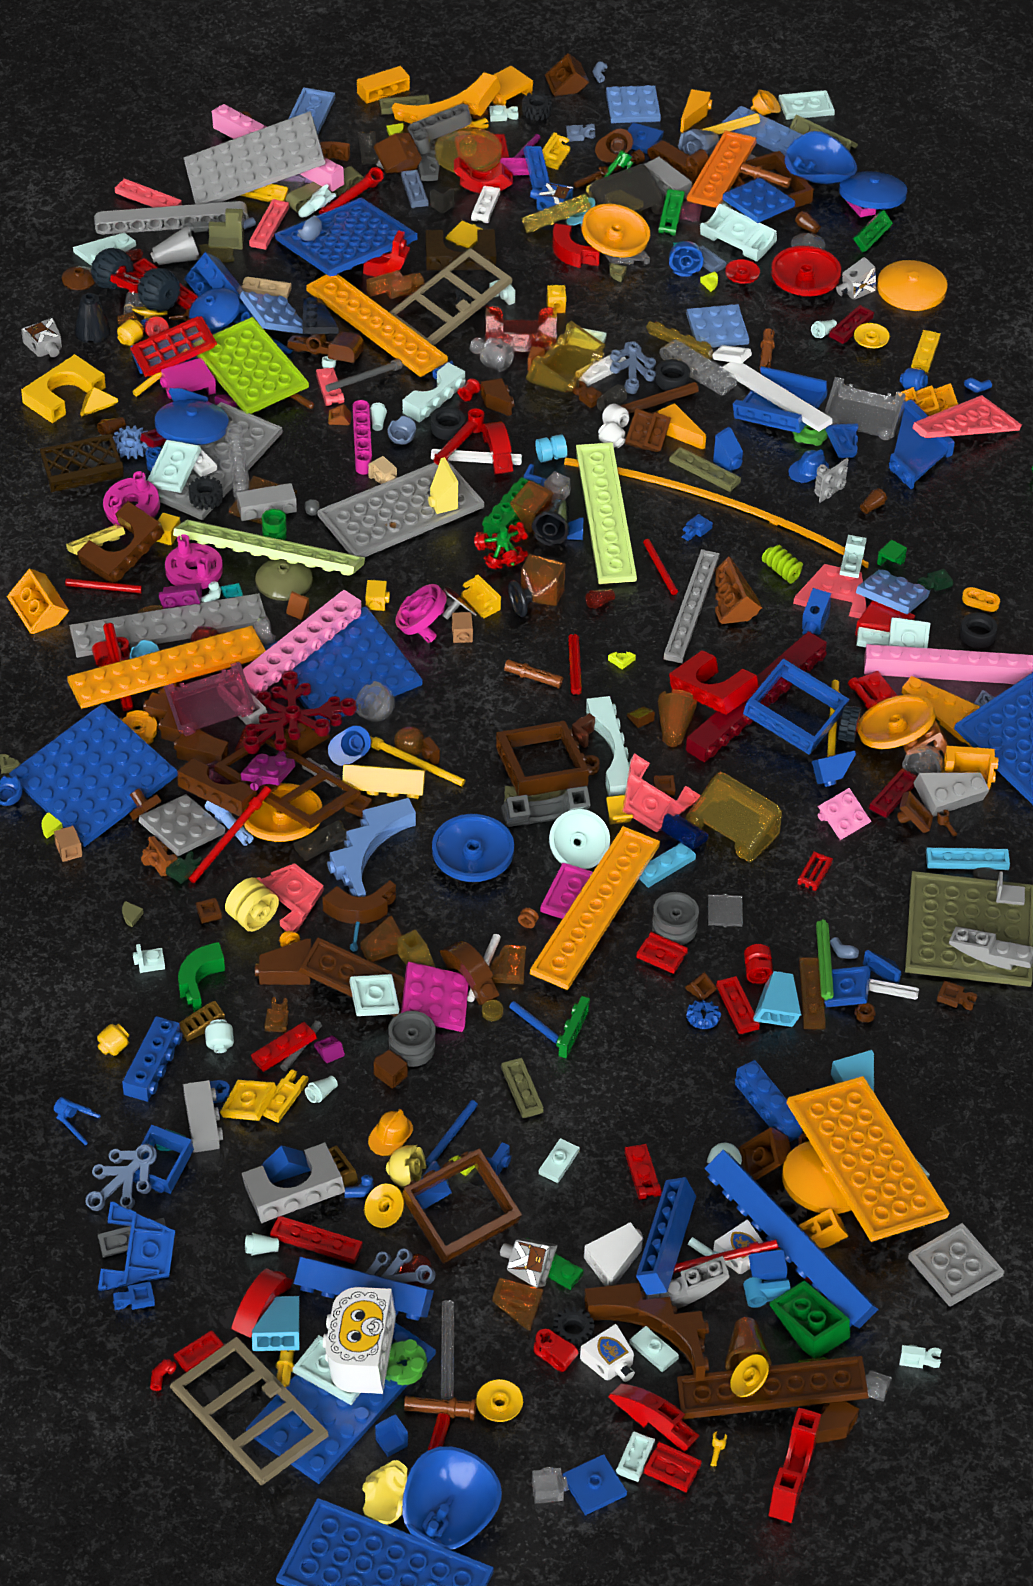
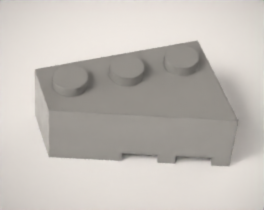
[914,773,989,817]

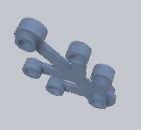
[610,342,656,394]
[86,1144,157,1211]
[366,1249,435,1285]

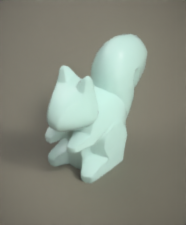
[298,184,336,217]

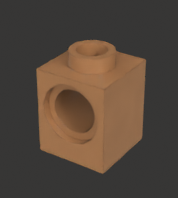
[452,612,473,643]
[54,826,82,862]

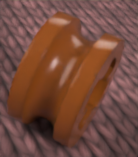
[518,908,539,928]

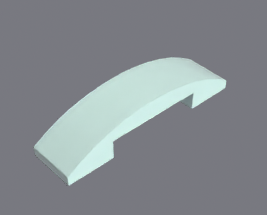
[839,535,867,578]

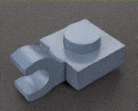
[566,124,595,142]

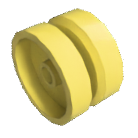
[225,877,279,932]

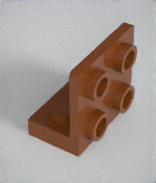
[903,720,950,755]

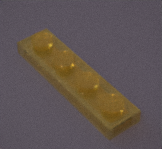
[521,194,591,233]
[646,321,714,360]

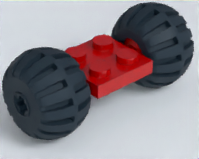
[91,248,180,312]

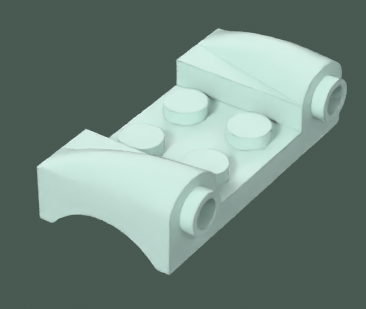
[700,204,777,262]

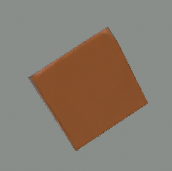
[528,346,545,372]
[328,404,351,425]
[286,591,309,620]

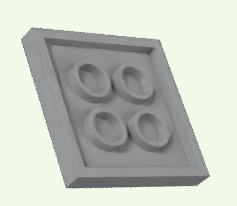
[139,794,225,856]
[908,1223,1004,1307]

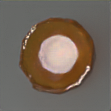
[394,726,425,756]

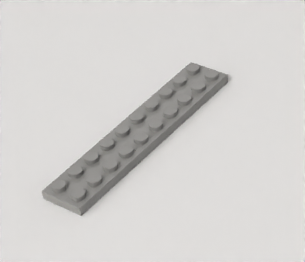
[70,593,267,657]

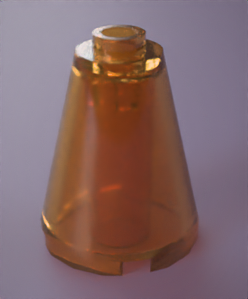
[658,690,697,747]
[725,1317,772,1371]

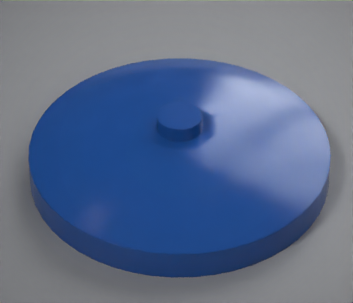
[839,171,907,209]
[155,400,229,445]
[432,814,514,882]

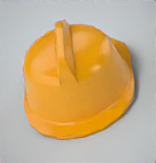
[751,90,781,116]
[368,1109,413,1156]

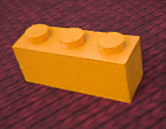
[357,66,410,104]

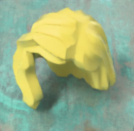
[362,1460,409,1525]

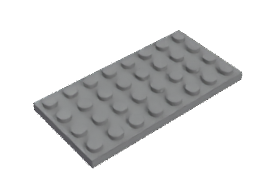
[184,111,326,204]
[149,402,283,520]
[318,460,484,557]

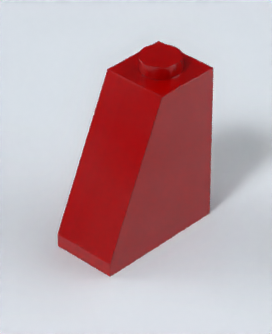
[855,600,916,635]

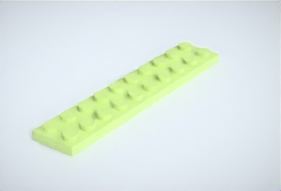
[576,442,637,584]
[173,520,365,575]

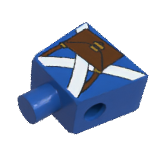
[530,182,573,219]

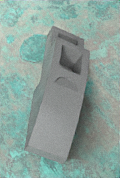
[949,926,1033,970]
[641,1256,730,1309]

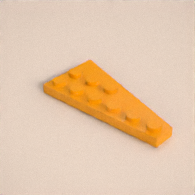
[901,676,980,747]

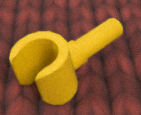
[711,1432,727,1466]

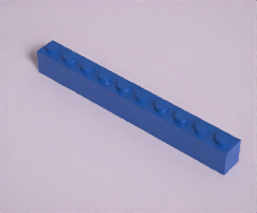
[704,1150,878,1329]

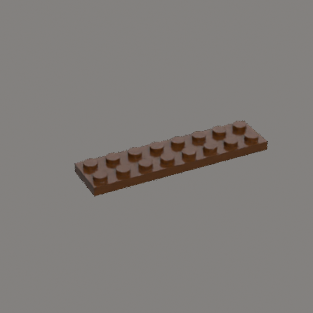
[677,1356,869,1419]

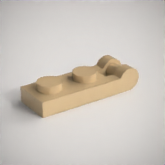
[241,277,291,299]

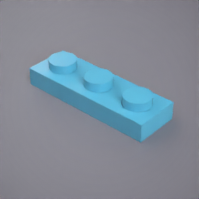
[639,842,696,888]

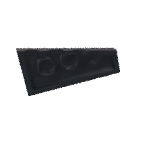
[303,297,338,334]

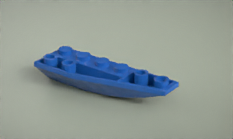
[184,252,257,324]

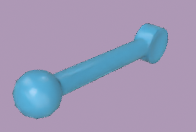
[350,922,360,952]

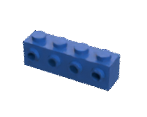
[122,1016,183,1102]
[735,1060,803,1142]

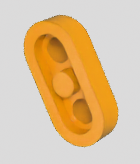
[962,587,1000,612]

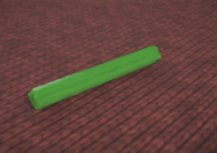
[816,919,834,1001]

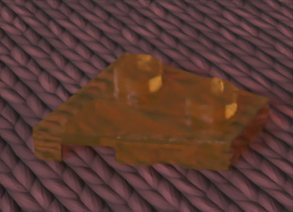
[360,916,407,962]
[490,945,526,984]
[493,1278,543,1330]

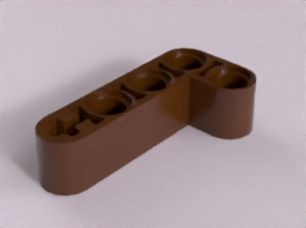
[647,140,709,184]

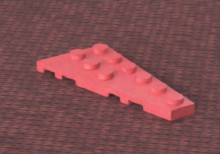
[912,395,1022,438]

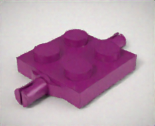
[241,751,295,791]

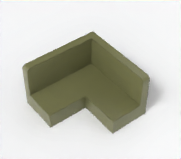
[208,208,244,250]

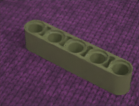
[285,166,364,213]

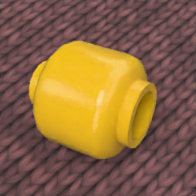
[117,319,144,346]
[97,1024,129,1056]

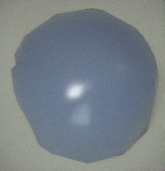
[297,215,322,241]
[387,416,416,445]

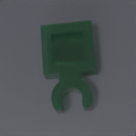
[917,569,953,591]
[166,852,202,884]

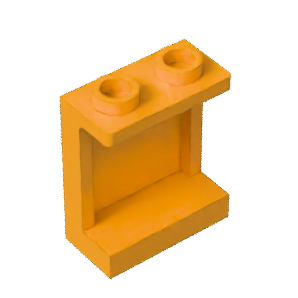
[492,66,533,106]
[942,746,998,790]

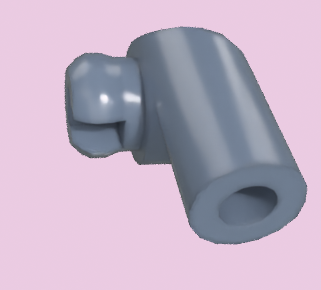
[592,61,607,83]

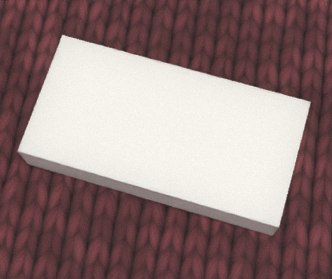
[712,345,752,363]

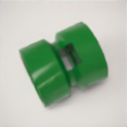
[262,509,287,540]

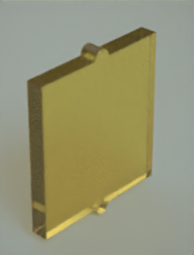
[199,244,234,263]

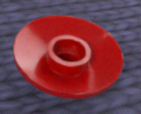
[725,259,760,284]

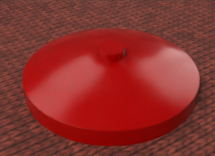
[771,246,841,296]

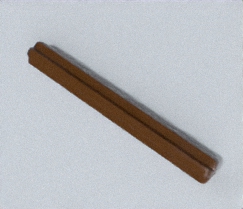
[620,382,699,414]

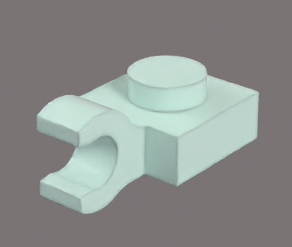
[899,1345,941,1368]

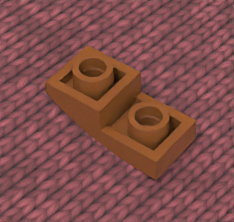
[320,142,350,161]

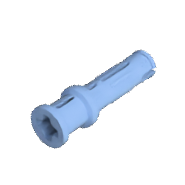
[205,801,253,846]

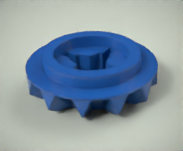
[686,999,721,1029]

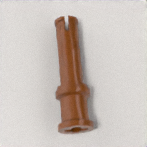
[404,1396,476,1420]

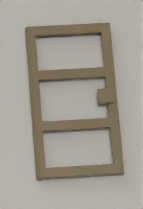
[389,248,512,346]
[170,1337,329,1485]

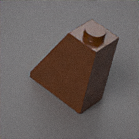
[255,938,311,985]

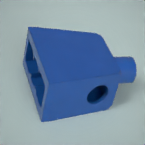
[802,588,831,635]

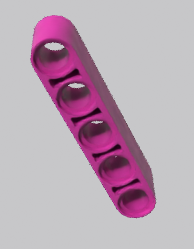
[353,400,372,475]

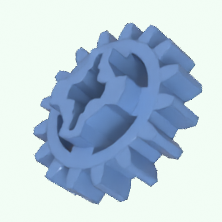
[113,426,150,459]

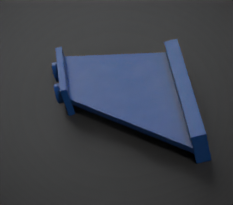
[889,400,955,489]

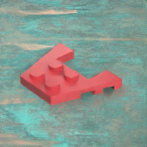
[794,564,867,618]
[623,754,701,833]
[257,863,324,933]

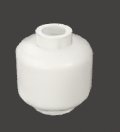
[602,404,629,429]
[598,422,625,448]

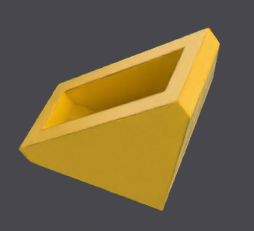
[80,387,118,417]

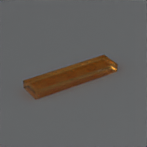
[799,958,825,1029]

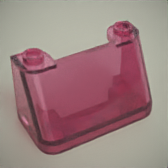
[164,662,255,736]

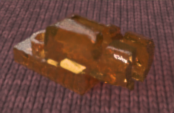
[367,270,424,299]

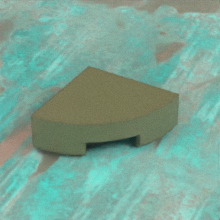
[609,263,627,282]
[0,754,21,774]
[122,901,143,927]

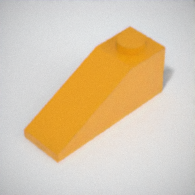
[680,89,713,133]
[657,403,706,449]
[777,1208,848,1250]

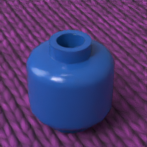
[900,368,928,391]

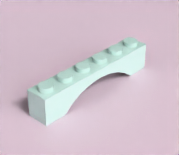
[586,696,630,797]

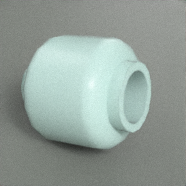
[205,1019,234,1053]

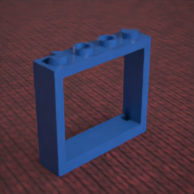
[743,659,849,755]

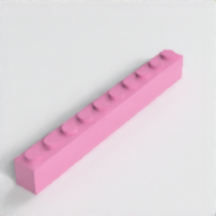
[212,104,344,192]
[864,644,1033,684]

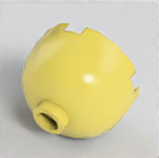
[386,1145,426,1189]

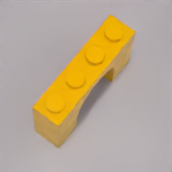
[21,354,106,423]

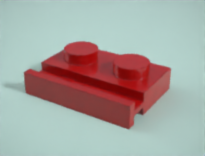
[637,932,688,974]
[644,1442,702,1493]

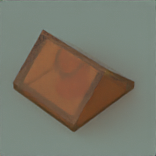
[510,480,554,533]

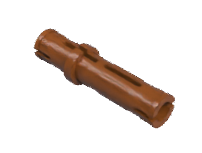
[740,163,791,189]
[759,329,775,372]
[504,659,563,688]

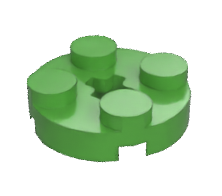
[793,424,828,446]
[386,1339,427,1385]

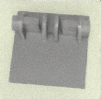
[814,458,848,503]

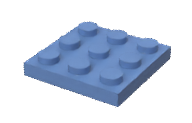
[606,85,661,123]
[240,291,303,334]
[686,304,749,349]
[856,570,930,614]

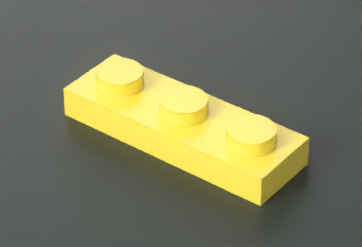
[66,524,125,555]

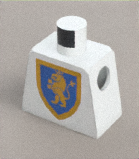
[713,1220,766,1274]
[580,1324,635,1382]

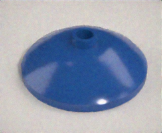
[189,288,240,331]

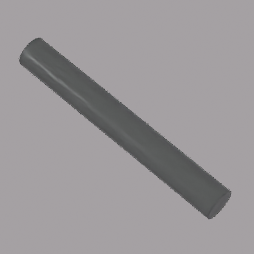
[280,1020,322,1071]

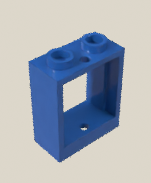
[132,1125,194,1194]

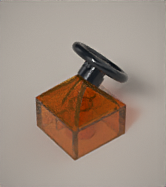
[508,554,565,617]

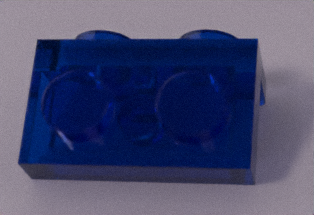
[661,813,709,850]

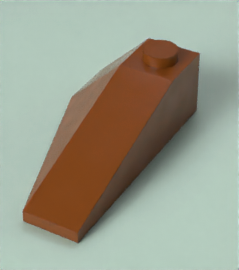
[715,557,762,624]

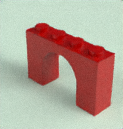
[669,650,759,715]
[769,1407,821,1523]

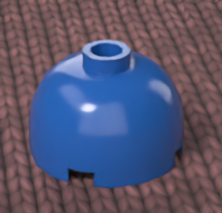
[669,241,703,277]

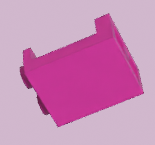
[160,358,216,399]

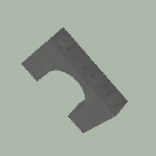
[501,786,591,827]

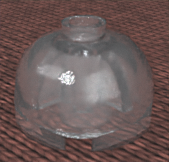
[356,681,395,722]
[902,744,944,776]

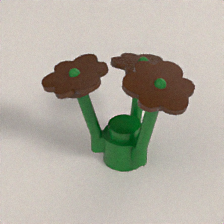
[594,150,633,192]

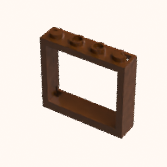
[732,151,814,210]
[496,721,591,796]
[402,1148,522,1264]

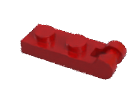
[624,1144,662,1200]

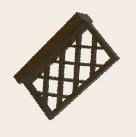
[40,434,124,492]

